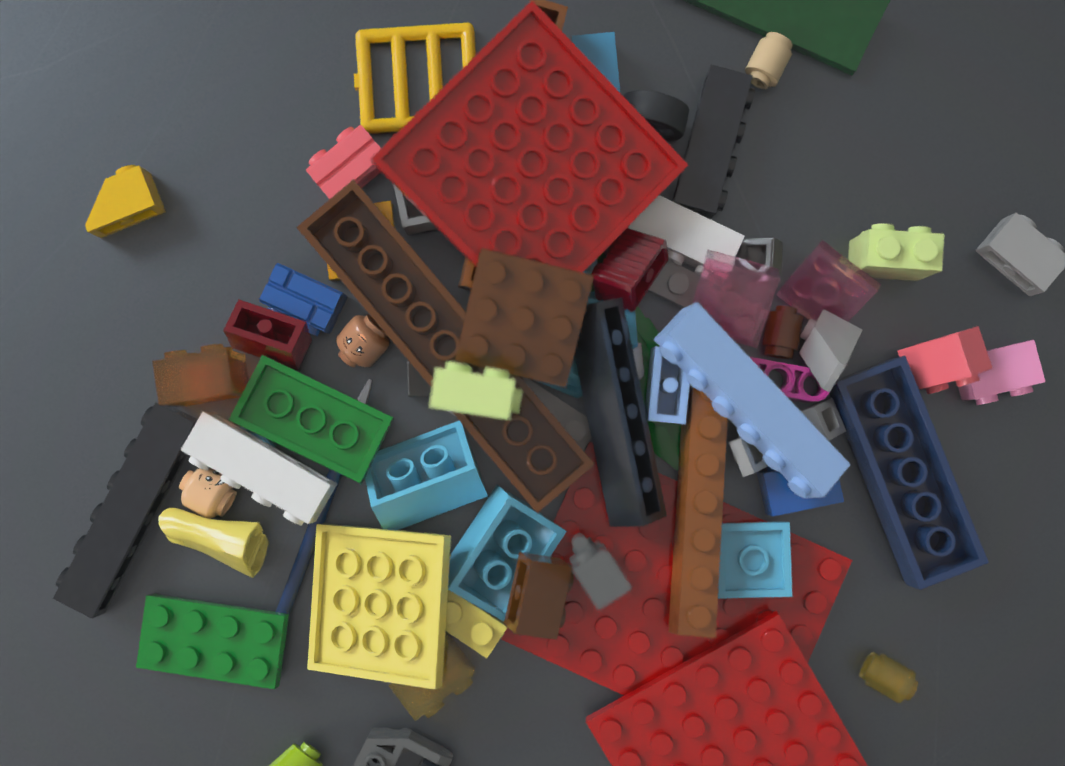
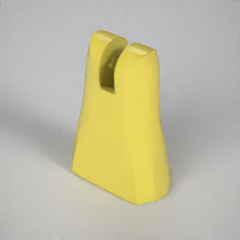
[159,508,269,578]

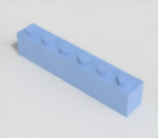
[653,302,851,498]

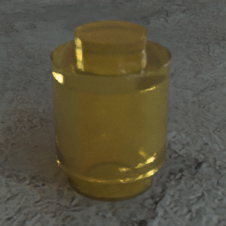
[859,652,918,703]

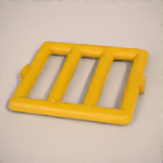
[354,22,476,134]

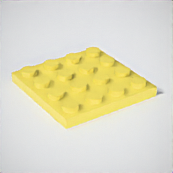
[307,523,451,689]

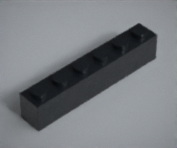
[574,297,667,527]
[53,402,198,619]

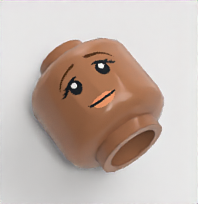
[336,314,390,367]

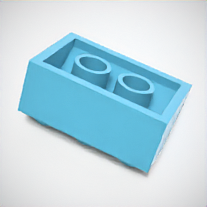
[365,421,488,530]
[448,485,566,622]

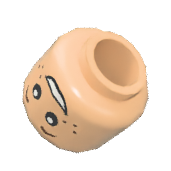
[179,467,237,519]

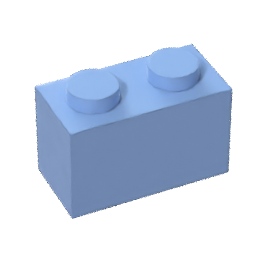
[645,346,690,424]

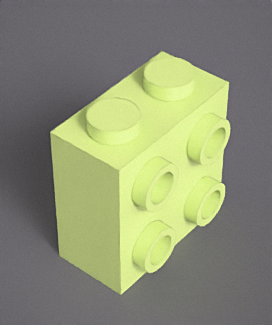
[847,224,944,281]
[430,362,523,420]

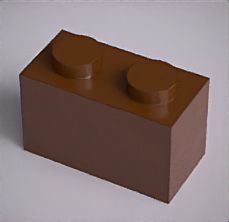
[504,552,574,640]

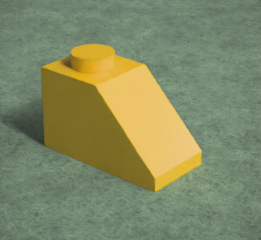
[85,165,166,238]

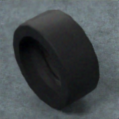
[624,90,690,141]

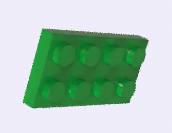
[229,355,394,484]
[136,594,289,689]

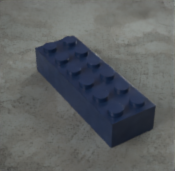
[830,356,989,590]

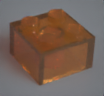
[152,344,249,407]

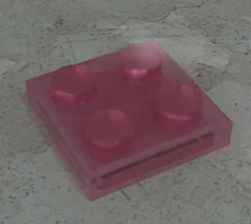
[776,240,881,322]

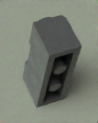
[569,534,632,610]

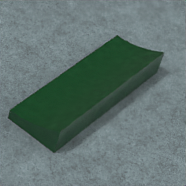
[682,0,890,76]

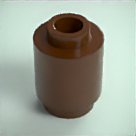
[762,305,804,360]

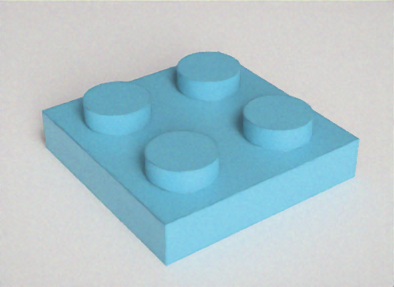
[718,521,792,599]

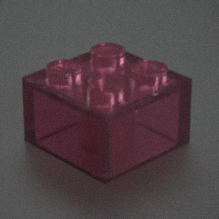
[691,249,780,348]

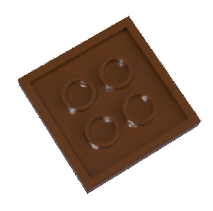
[455,248,594,388]

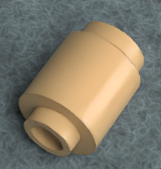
[745,32,793,89]

